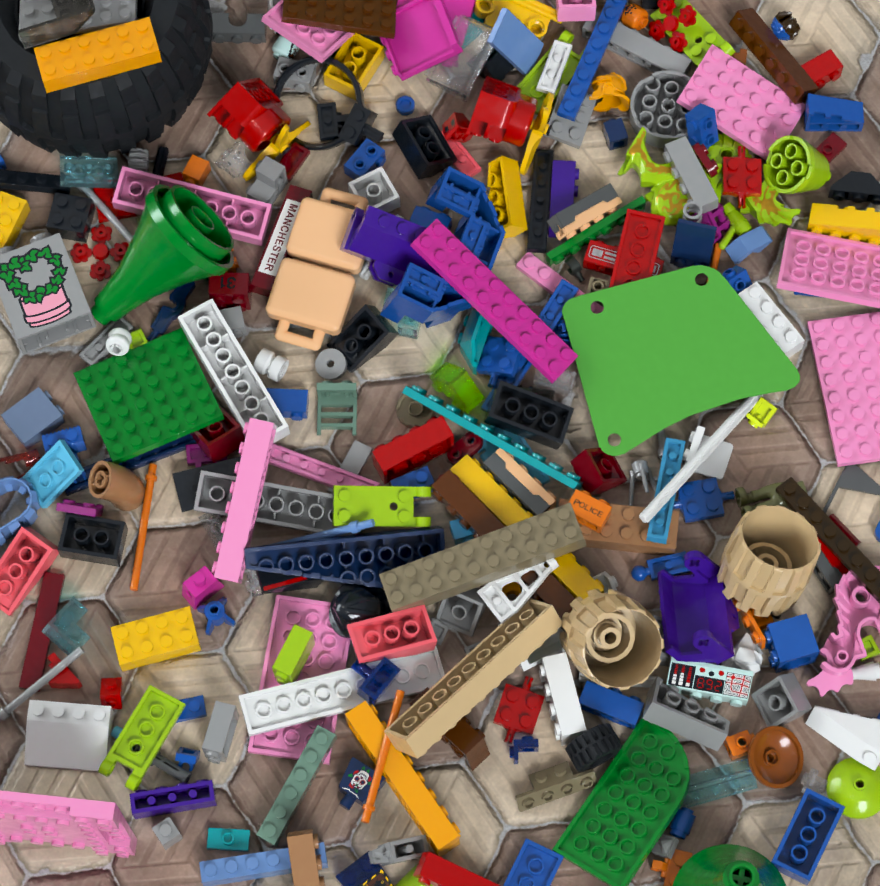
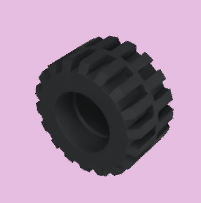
[565,723,623,772]

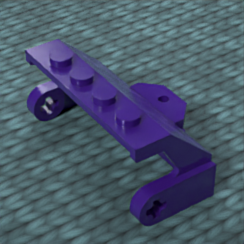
[340,205,443,287]
[657,550,740,664]

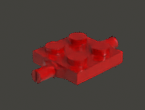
[722,146,762,209]
[493,676,545,744]

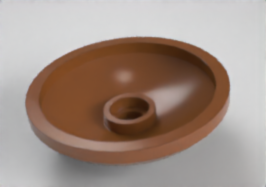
[748,726,804,789]

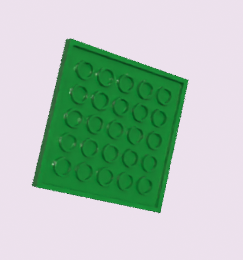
[73,328,224,464]

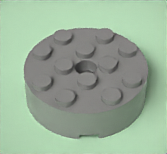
[629,71,691,149]

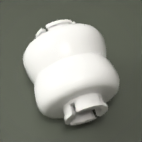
[106,328,132,356]

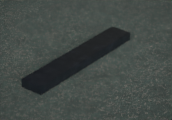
[527,149,554,253]

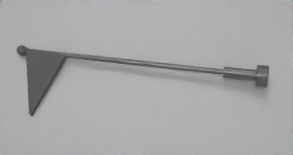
[770,465,880,619]

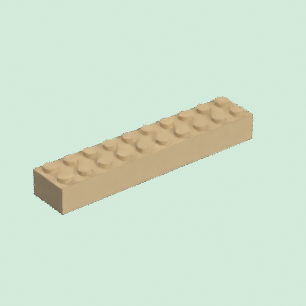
[384,598,562,759]

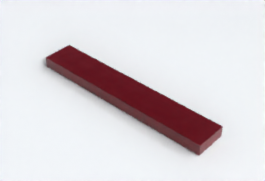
[19,572,65,692]

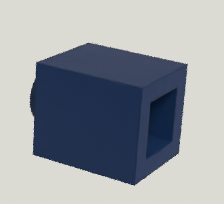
[603,118,628,151]

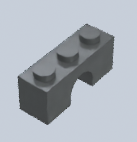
[211,13,267,44]

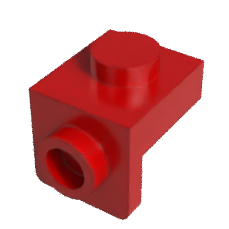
[100,677,123,709]

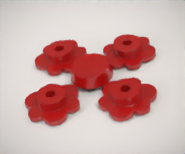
[649,0,697,52]
[70,224,129,281]

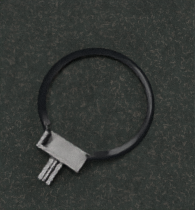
[274,56,384,151]

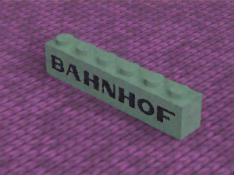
[256,725,338,847]

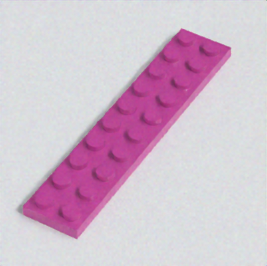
[410,219,578,383]

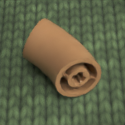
[88,460,145,511]

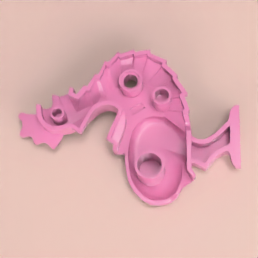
[806,566,880,697]

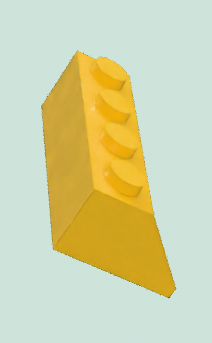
[487,156,528,238]

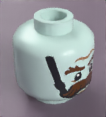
[272,35,299,59]

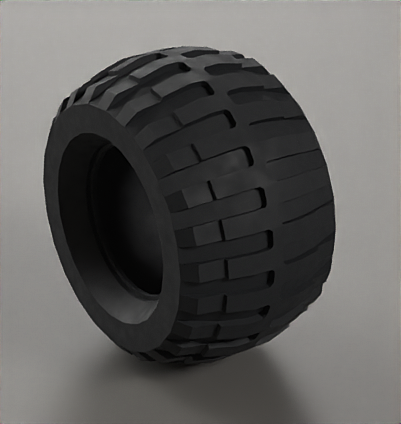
[0,0,213,159]

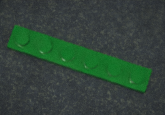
[545,196,646,267]

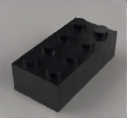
[484,380,574,450]

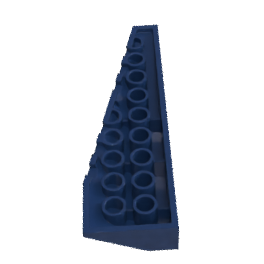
[244,526,445,589]

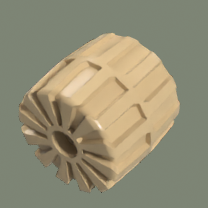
[717,505,821,617]
[560,588,664,690]

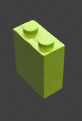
[272,624,315,685]

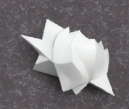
[721,632,763,676]

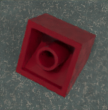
[570,448,628,495]

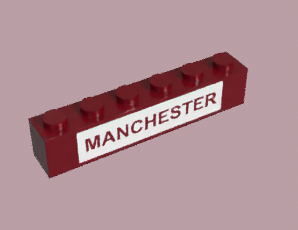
[250,184,313,297]

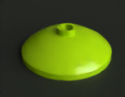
[826,757,880,819]

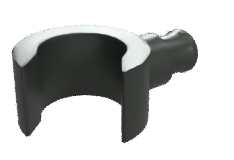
[564,256,585,283]

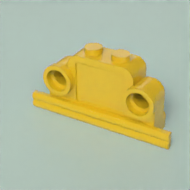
[474,0,562,40]

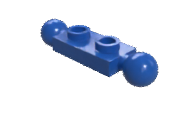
[631,551,691,581]

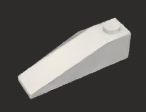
[805,705,880,771]

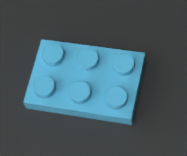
[22,439,84,508]

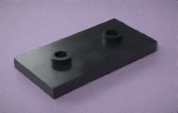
[172,456,241,512]

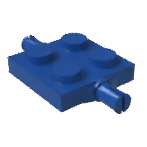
[477,336,522,388]
[673,477,735,523]

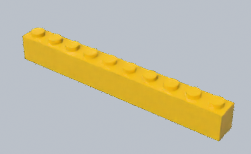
[449,454,604,599]

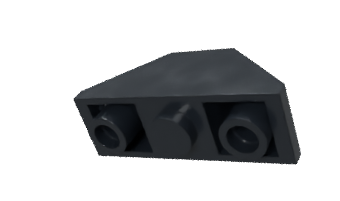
[828,171,880,205]

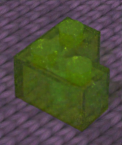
[429,362,485,414]

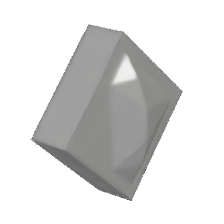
[651,834,679,859]

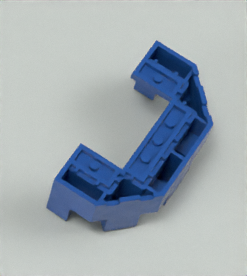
[380,166,506,328]

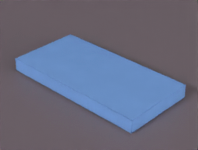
[487,8,544,76]

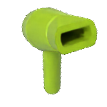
[719,202,752,250]

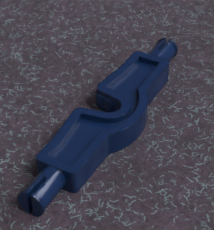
[147,281,196,341]

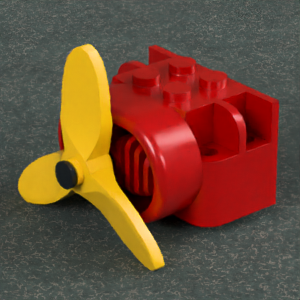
[466,76,554,175]
[207,78,311,181]

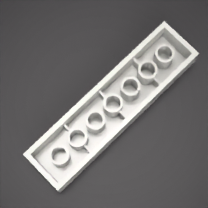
[178,299,290,443]

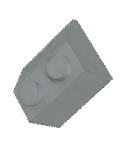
[436,588,486,637]
[751,673,813,727]

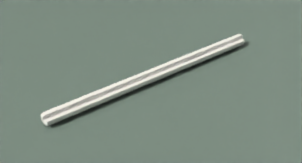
[639,395,763,523]

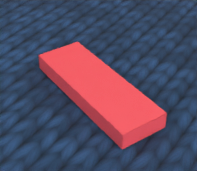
[441,130,481,177]

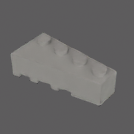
[642,676,730,751]

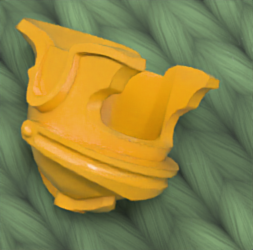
[589,72,631,112]

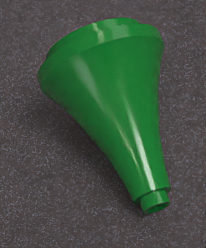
[90,184,234,325]
[672,844,786,886]

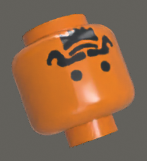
[621,3,649,31]

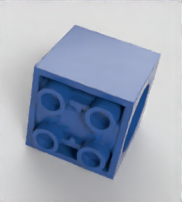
[764,613,820,673]

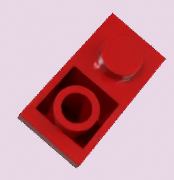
[442,112,473,143]

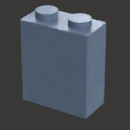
[1,387,65,450]

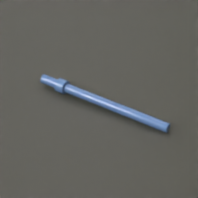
[269,519,375,545]

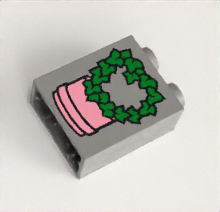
[0,232,96,355]

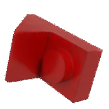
[47,652,82,689]

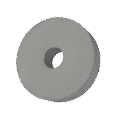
[315,348,347,381]

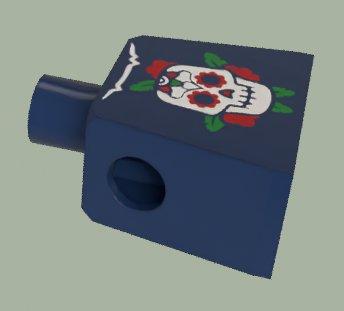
[339,757,386,811]

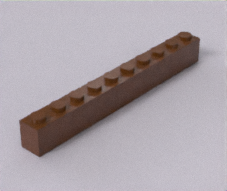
[431,470,575,631]

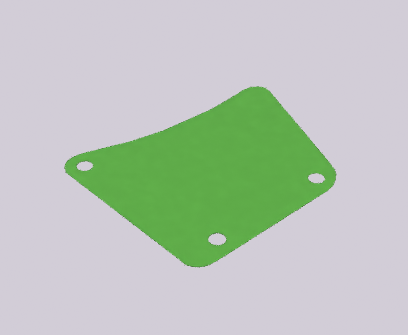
[562,265,800,456]

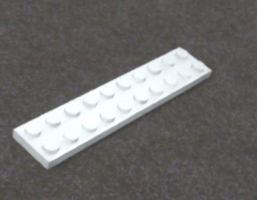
[238,646,445,737]

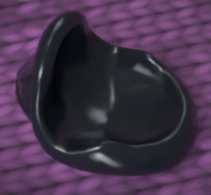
[329,583,392,638]

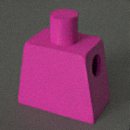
[182,566,225,610]

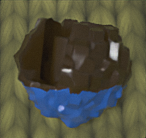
[771,11,800,41]

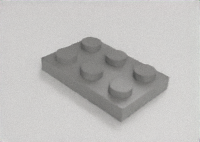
[544,83,597,149]

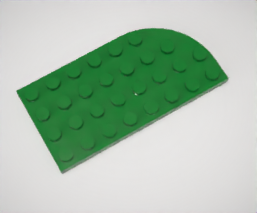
[552,718,690,886]

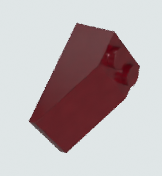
[190,404,245,463]

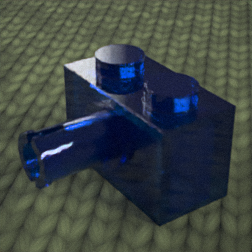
[351,657,401,705]

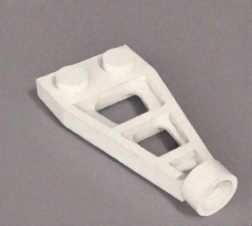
[477,558,559,624]

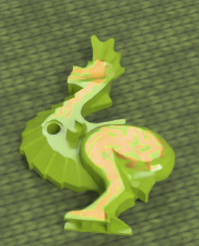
[617,127,801,227]

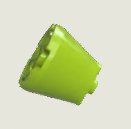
[763,135,831,194]

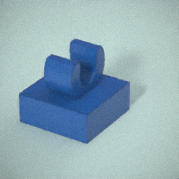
[175,747,200,772]

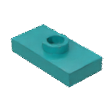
[207,828,251,852]

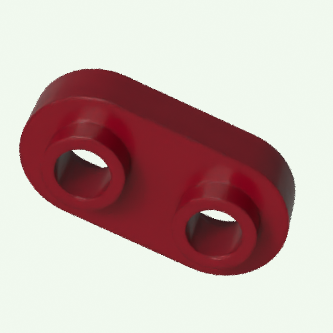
[691,142,719,178]
[447,432,483,465]

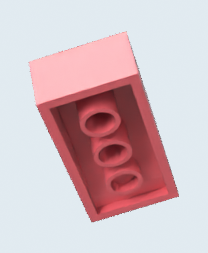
[0,527,59,616]
[347,604,437,663]

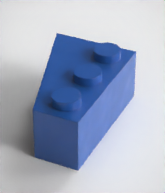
[804,93,864,131]

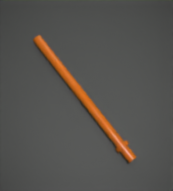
[130,464,157,591]
[361,690,405,824]

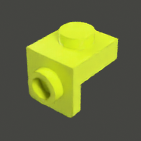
[746,397,778,428]

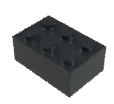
[58,512,128,567]

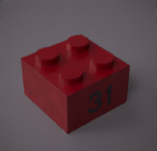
[208,272,252,312]

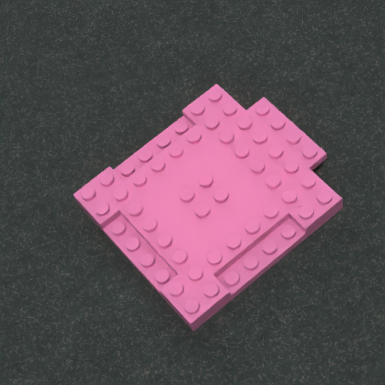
[0,790,137,858]

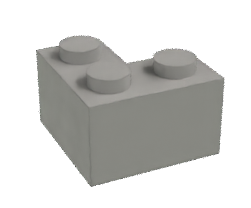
[246,156,288,205]

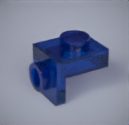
[509,736,539,764]

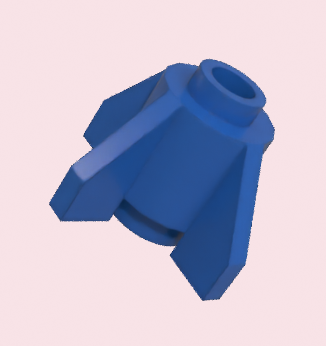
[197,597,236,636]

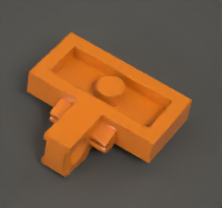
[651,849,693,886]

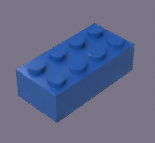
[771,788,845,886]

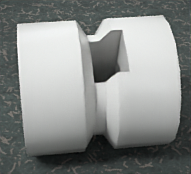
[253,348,289,382]

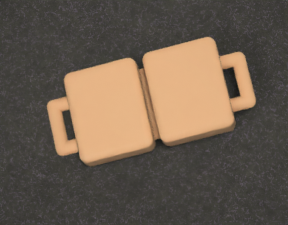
[266,187,368,351]

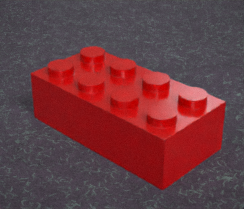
[372,416,454,484]

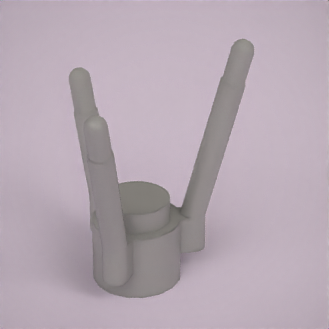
[629,460,657,506]

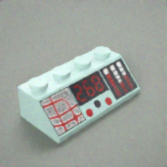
[666,657,753,707]

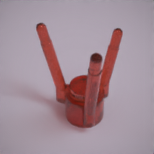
[0,449,41,479]

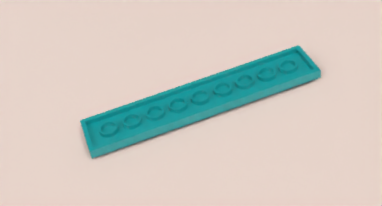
[402,385,583,490]

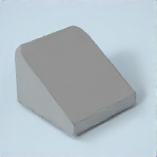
[429,617,449,645]

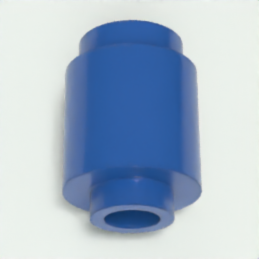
[669,807,696,840]

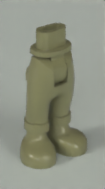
[735,481,807,516]

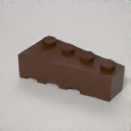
[410,687,490,771]

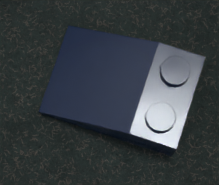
[670,219,717,268]

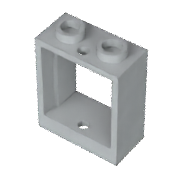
[202,701,239,764]

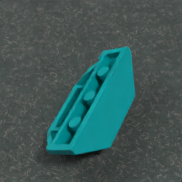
[458,308,493,375]

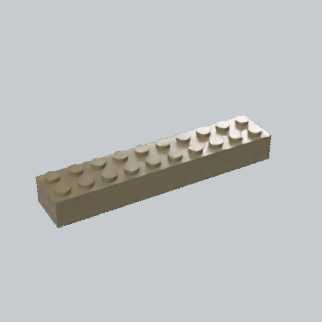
[379,502,587,613]

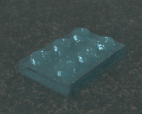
[59,156,118,188]

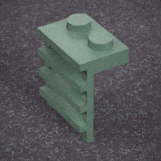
[317,381,358,436]

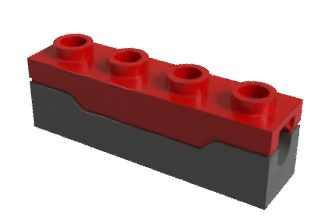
[813,538,849,595]

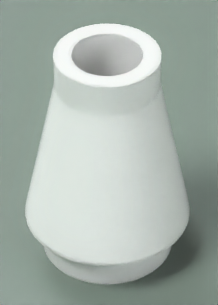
[851,661,880,681]

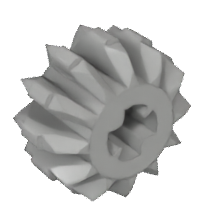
[128,148,149,172]

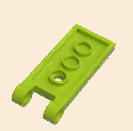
[650,0,735,67]
[517,30,586,116]
[332,485,431,527]
[98,685,186,792]

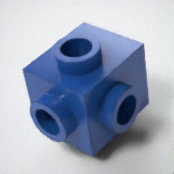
[722,265,752,294]

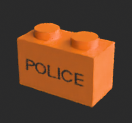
[568,489,612,534]

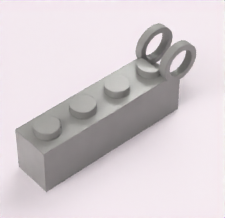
[663,136,719,223]

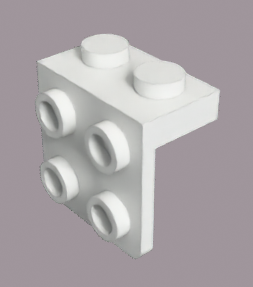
[682,426,733,480]

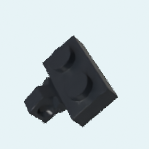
[317,102,349,141]

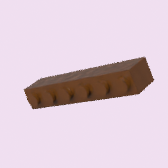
[729,8,819,104]

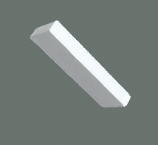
[536,40,572,95]

